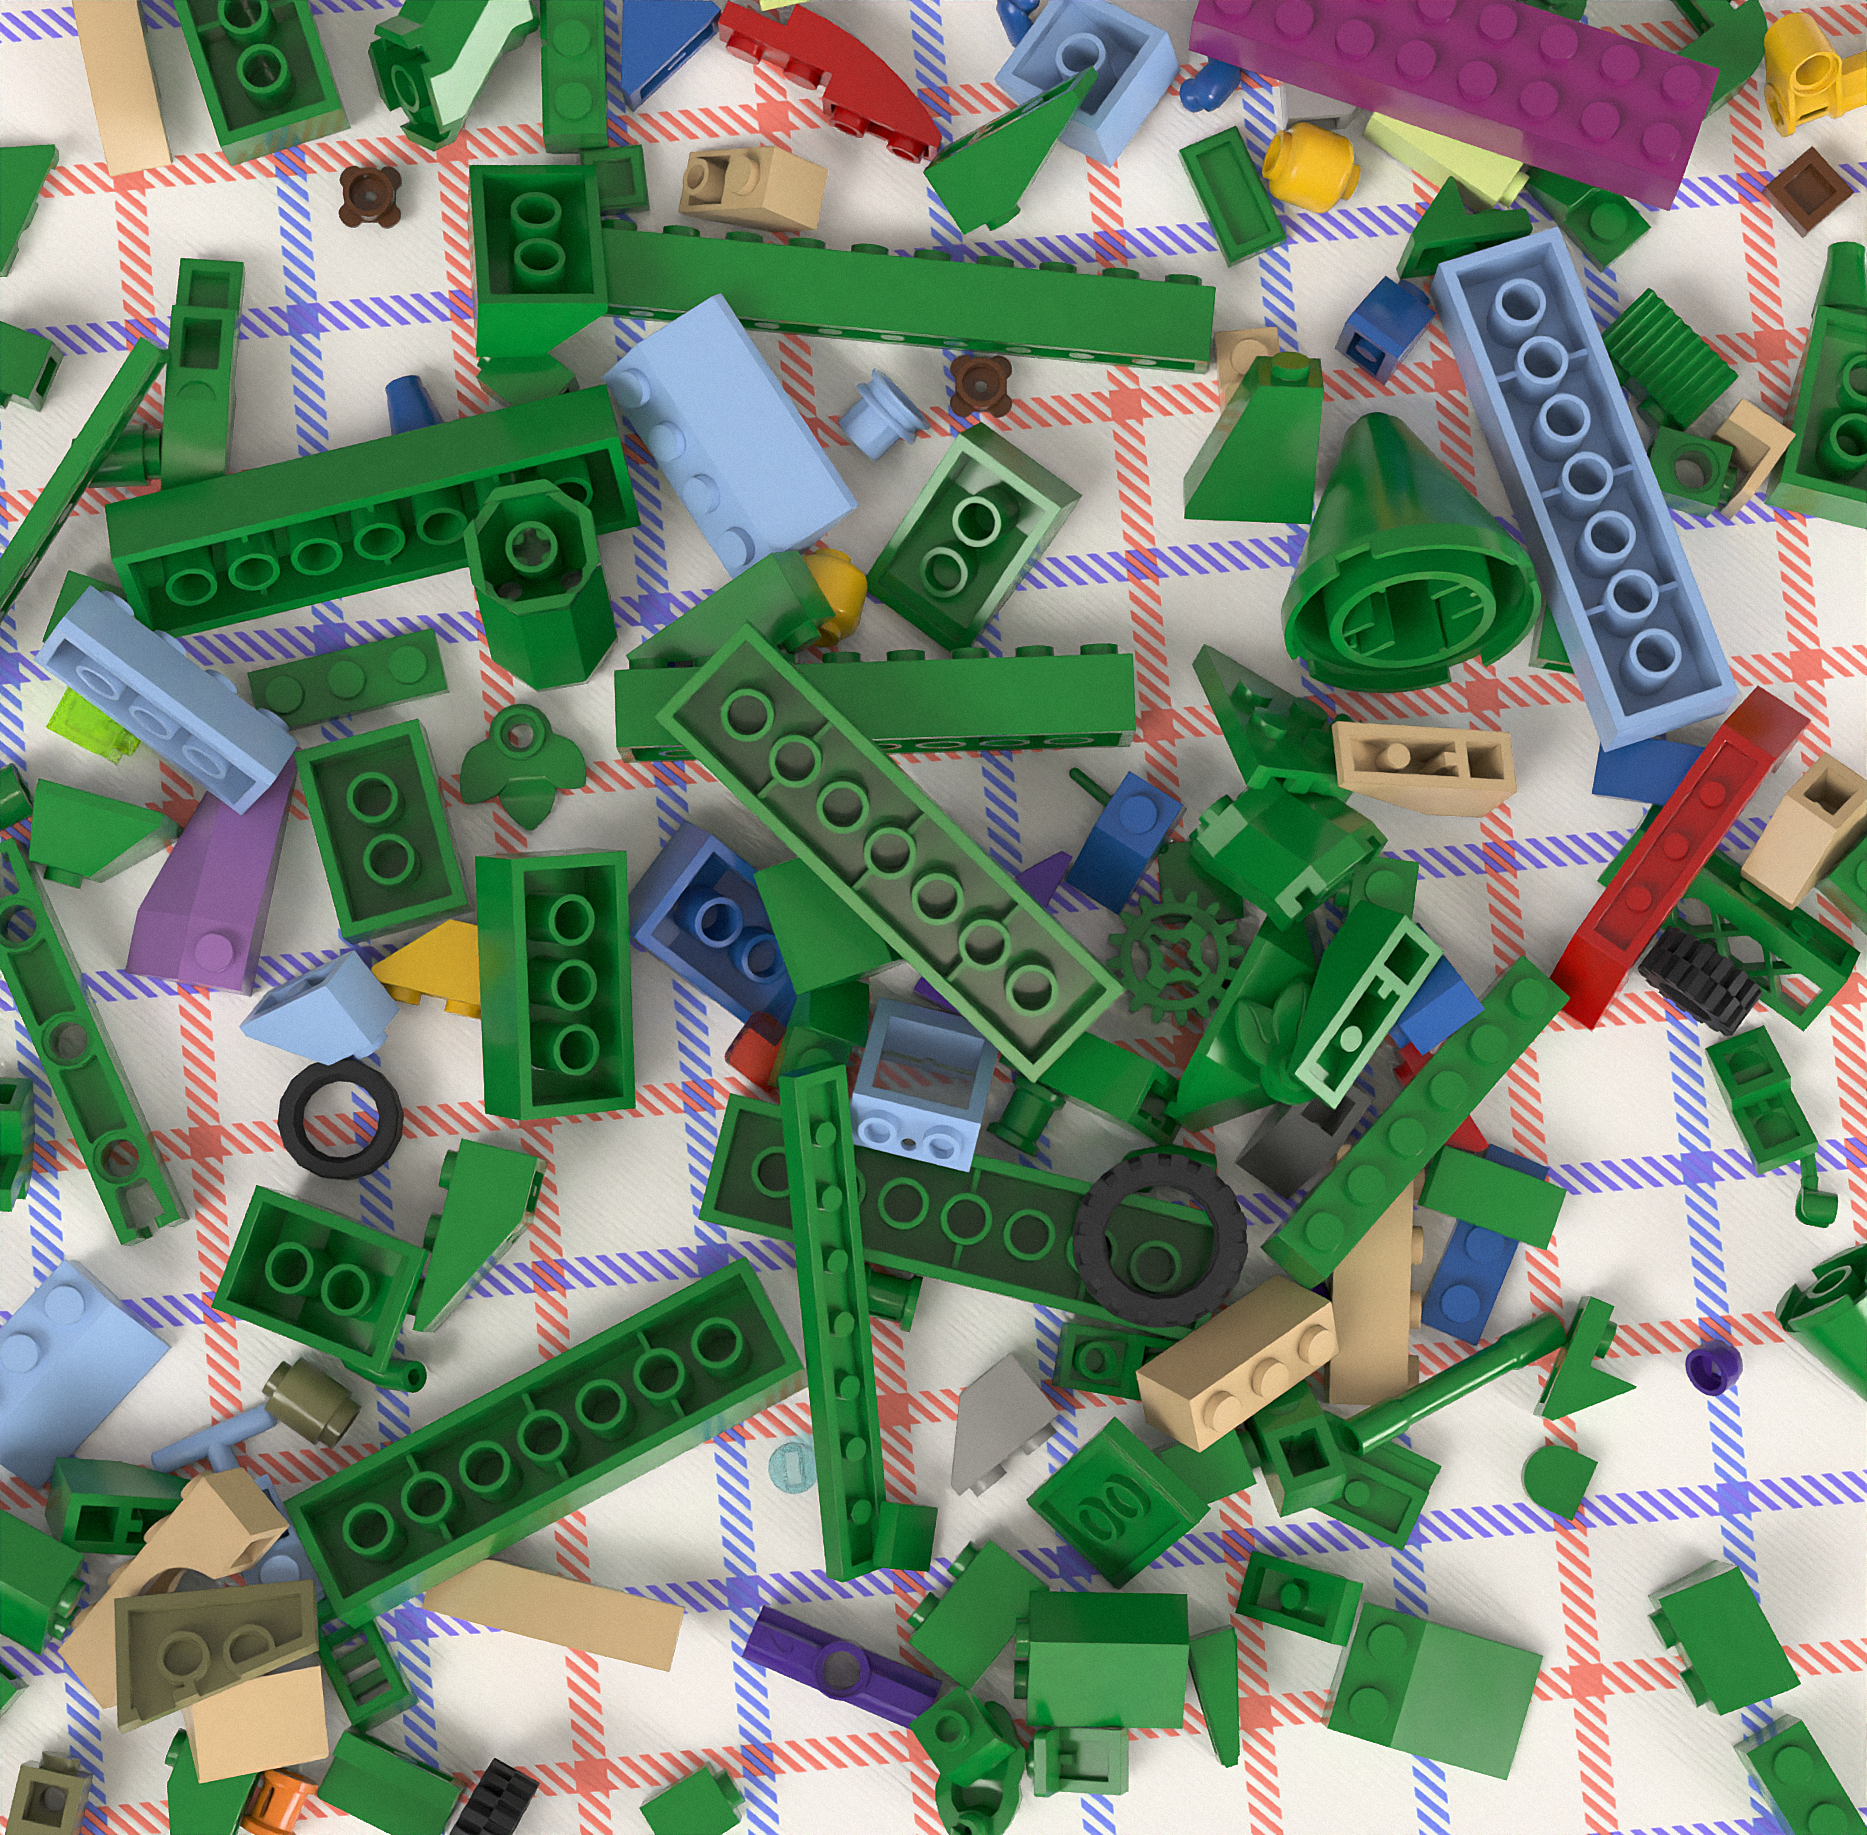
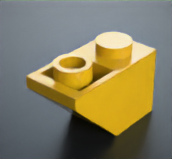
[371,919,481,1020]

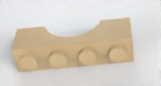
[57,1467,290,1710]

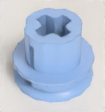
[838,368,931,462]

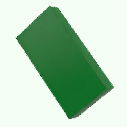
[1178,126,1287,268]

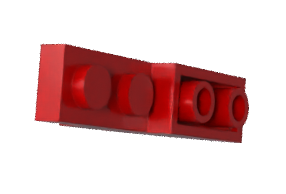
[718,0,943,164]

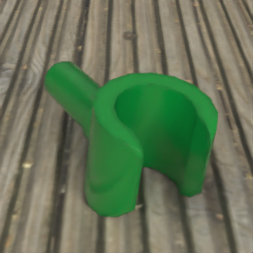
[1794,1154,1838,1228]

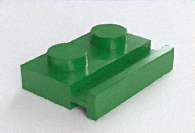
[1312,1410,1442,1551]

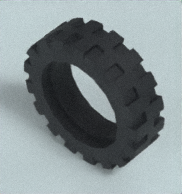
[1072,1153,1248,1328]

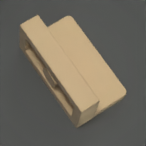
[1709,398,1796,520]

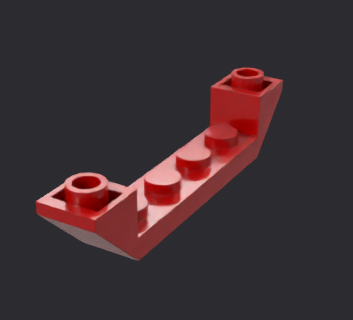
[1549,685,1811,1032]

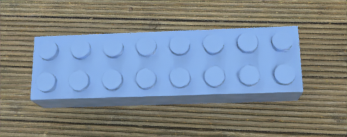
[1429,226,1739,752]

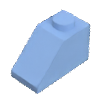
[239,950,400,1066]

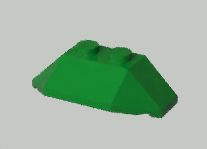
[1164,913,1325,1133]

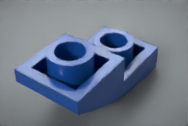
[1592,738,1706,807]

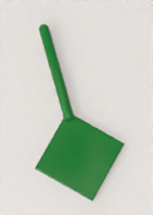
[1069,767,1244,924]

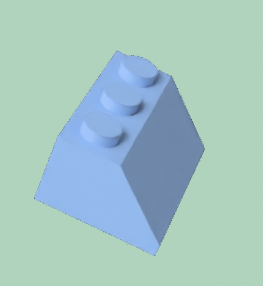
[0,1259,172,1491]

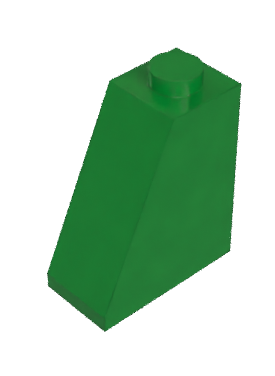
[1183,351,1324,524]
[998,1031,1181,1146]

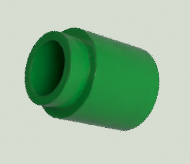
[71,423,163,489]

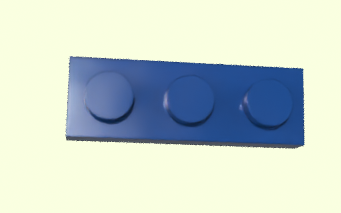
[1421,1143,1550,1346]

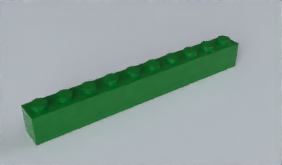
[601,219,1216,375]

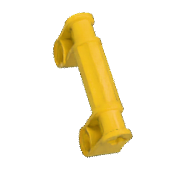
[1763,12,1867,138]

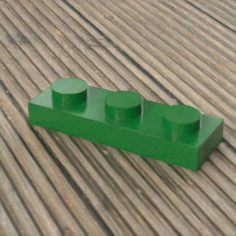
[247,628,450,731]

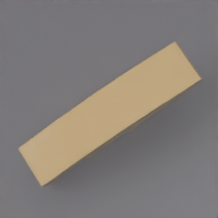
[72,0,174,177]
[422,1557,686,1672]

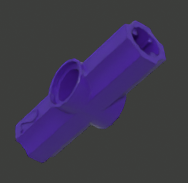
[742,1604,943,1730]

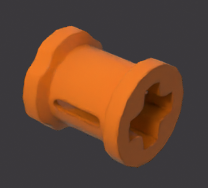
[239,1767,318,1835]

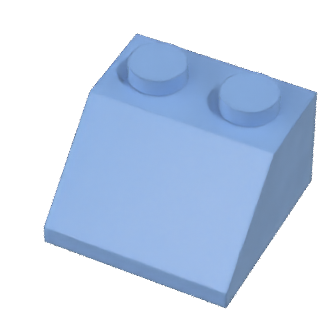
[994,0,1181,168]

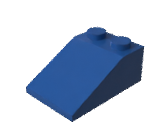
[628,820,797,1045]

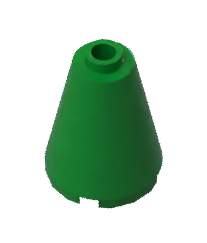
[1775,1243,1867,1403]

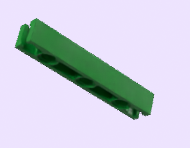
[0,837,190,1246]

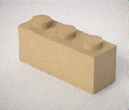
[1136,1274,1340,1453]

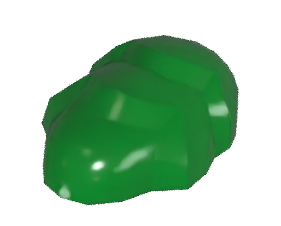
[935,1700,1027,1835]

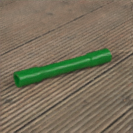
[1339,1312,1566,1457]

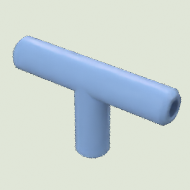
[151,1403,277,1474]

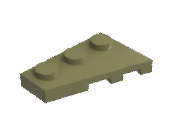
[114,1579,319,1734]

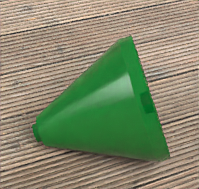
[1281,412,1541,693]

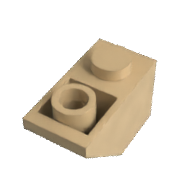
[678,146,828,233]
[1740,752,1867,911]

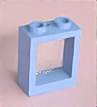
[850,997,999,1172]

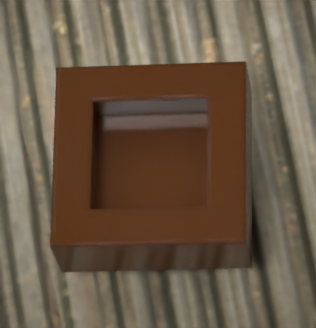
[1761,146,1854,238]

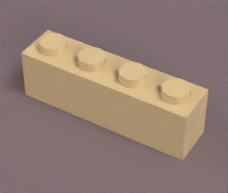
[1323,1144,1425,1406]

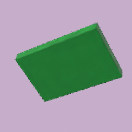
[1026,1416,1211,1590]

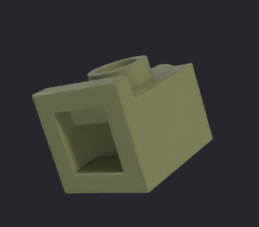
[5,1751,94,1835]

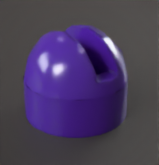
[1685,1339,1743,1396]

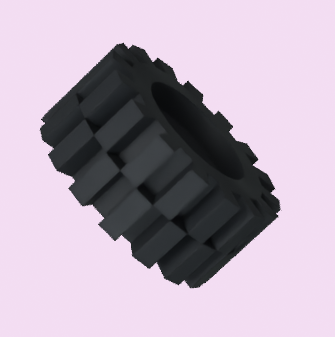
[1637,926,1763,1036]
[449,1757,540,1835]

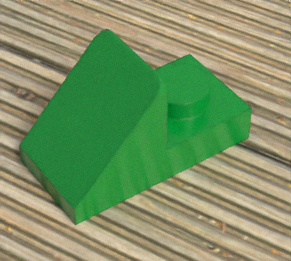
[1524,166,1651,273]
[1396,176,1533,280]
[767,981,870,1089]
[1533,1296,1637,1421]
[1235,1550,1364,1647]

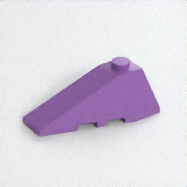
[125,747,302,997]

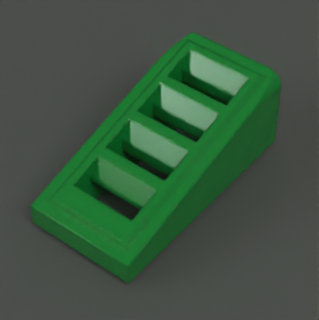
[316,1597,419,1732]
[1188,1624,1240,1768]

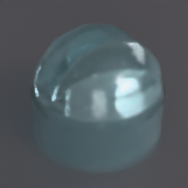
[768,1442,817,1494]

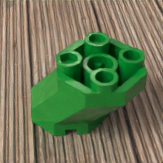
[368,0,540,152]
[463,479,619,693]
[1188,776,1389,932]

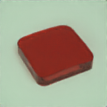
[724,1011,787,1093]

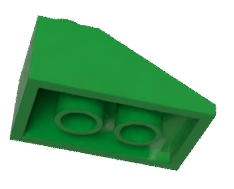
[1764,304,1867,530]
[866,422,1083,653]
[211,1185,430,1375]
[1320,1599,1543,1781]

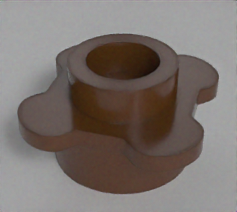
[338,166,402,229]
[950,355,1012,418]

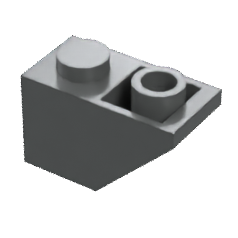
[1234,1084,1374,1200]

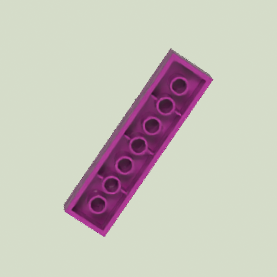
[1188,0,1721,211]

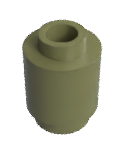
[261,1357,362,1449]

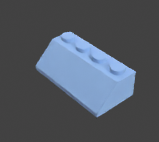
[602,293,859,580]
[33,585,299,816]

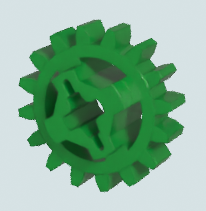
[1104,888,1244,1028]

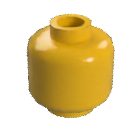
[1262,122,1361,214]
[802,548,868,648]

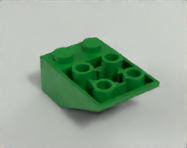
[407,1138,548,1333]

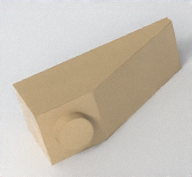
[1332,721,1517,818]

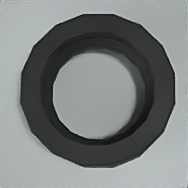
[277,1059,404,1181]

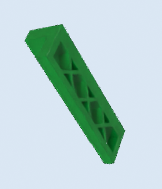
[1597,804,1861,1032]

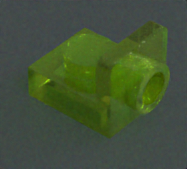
[46,686,142,766]

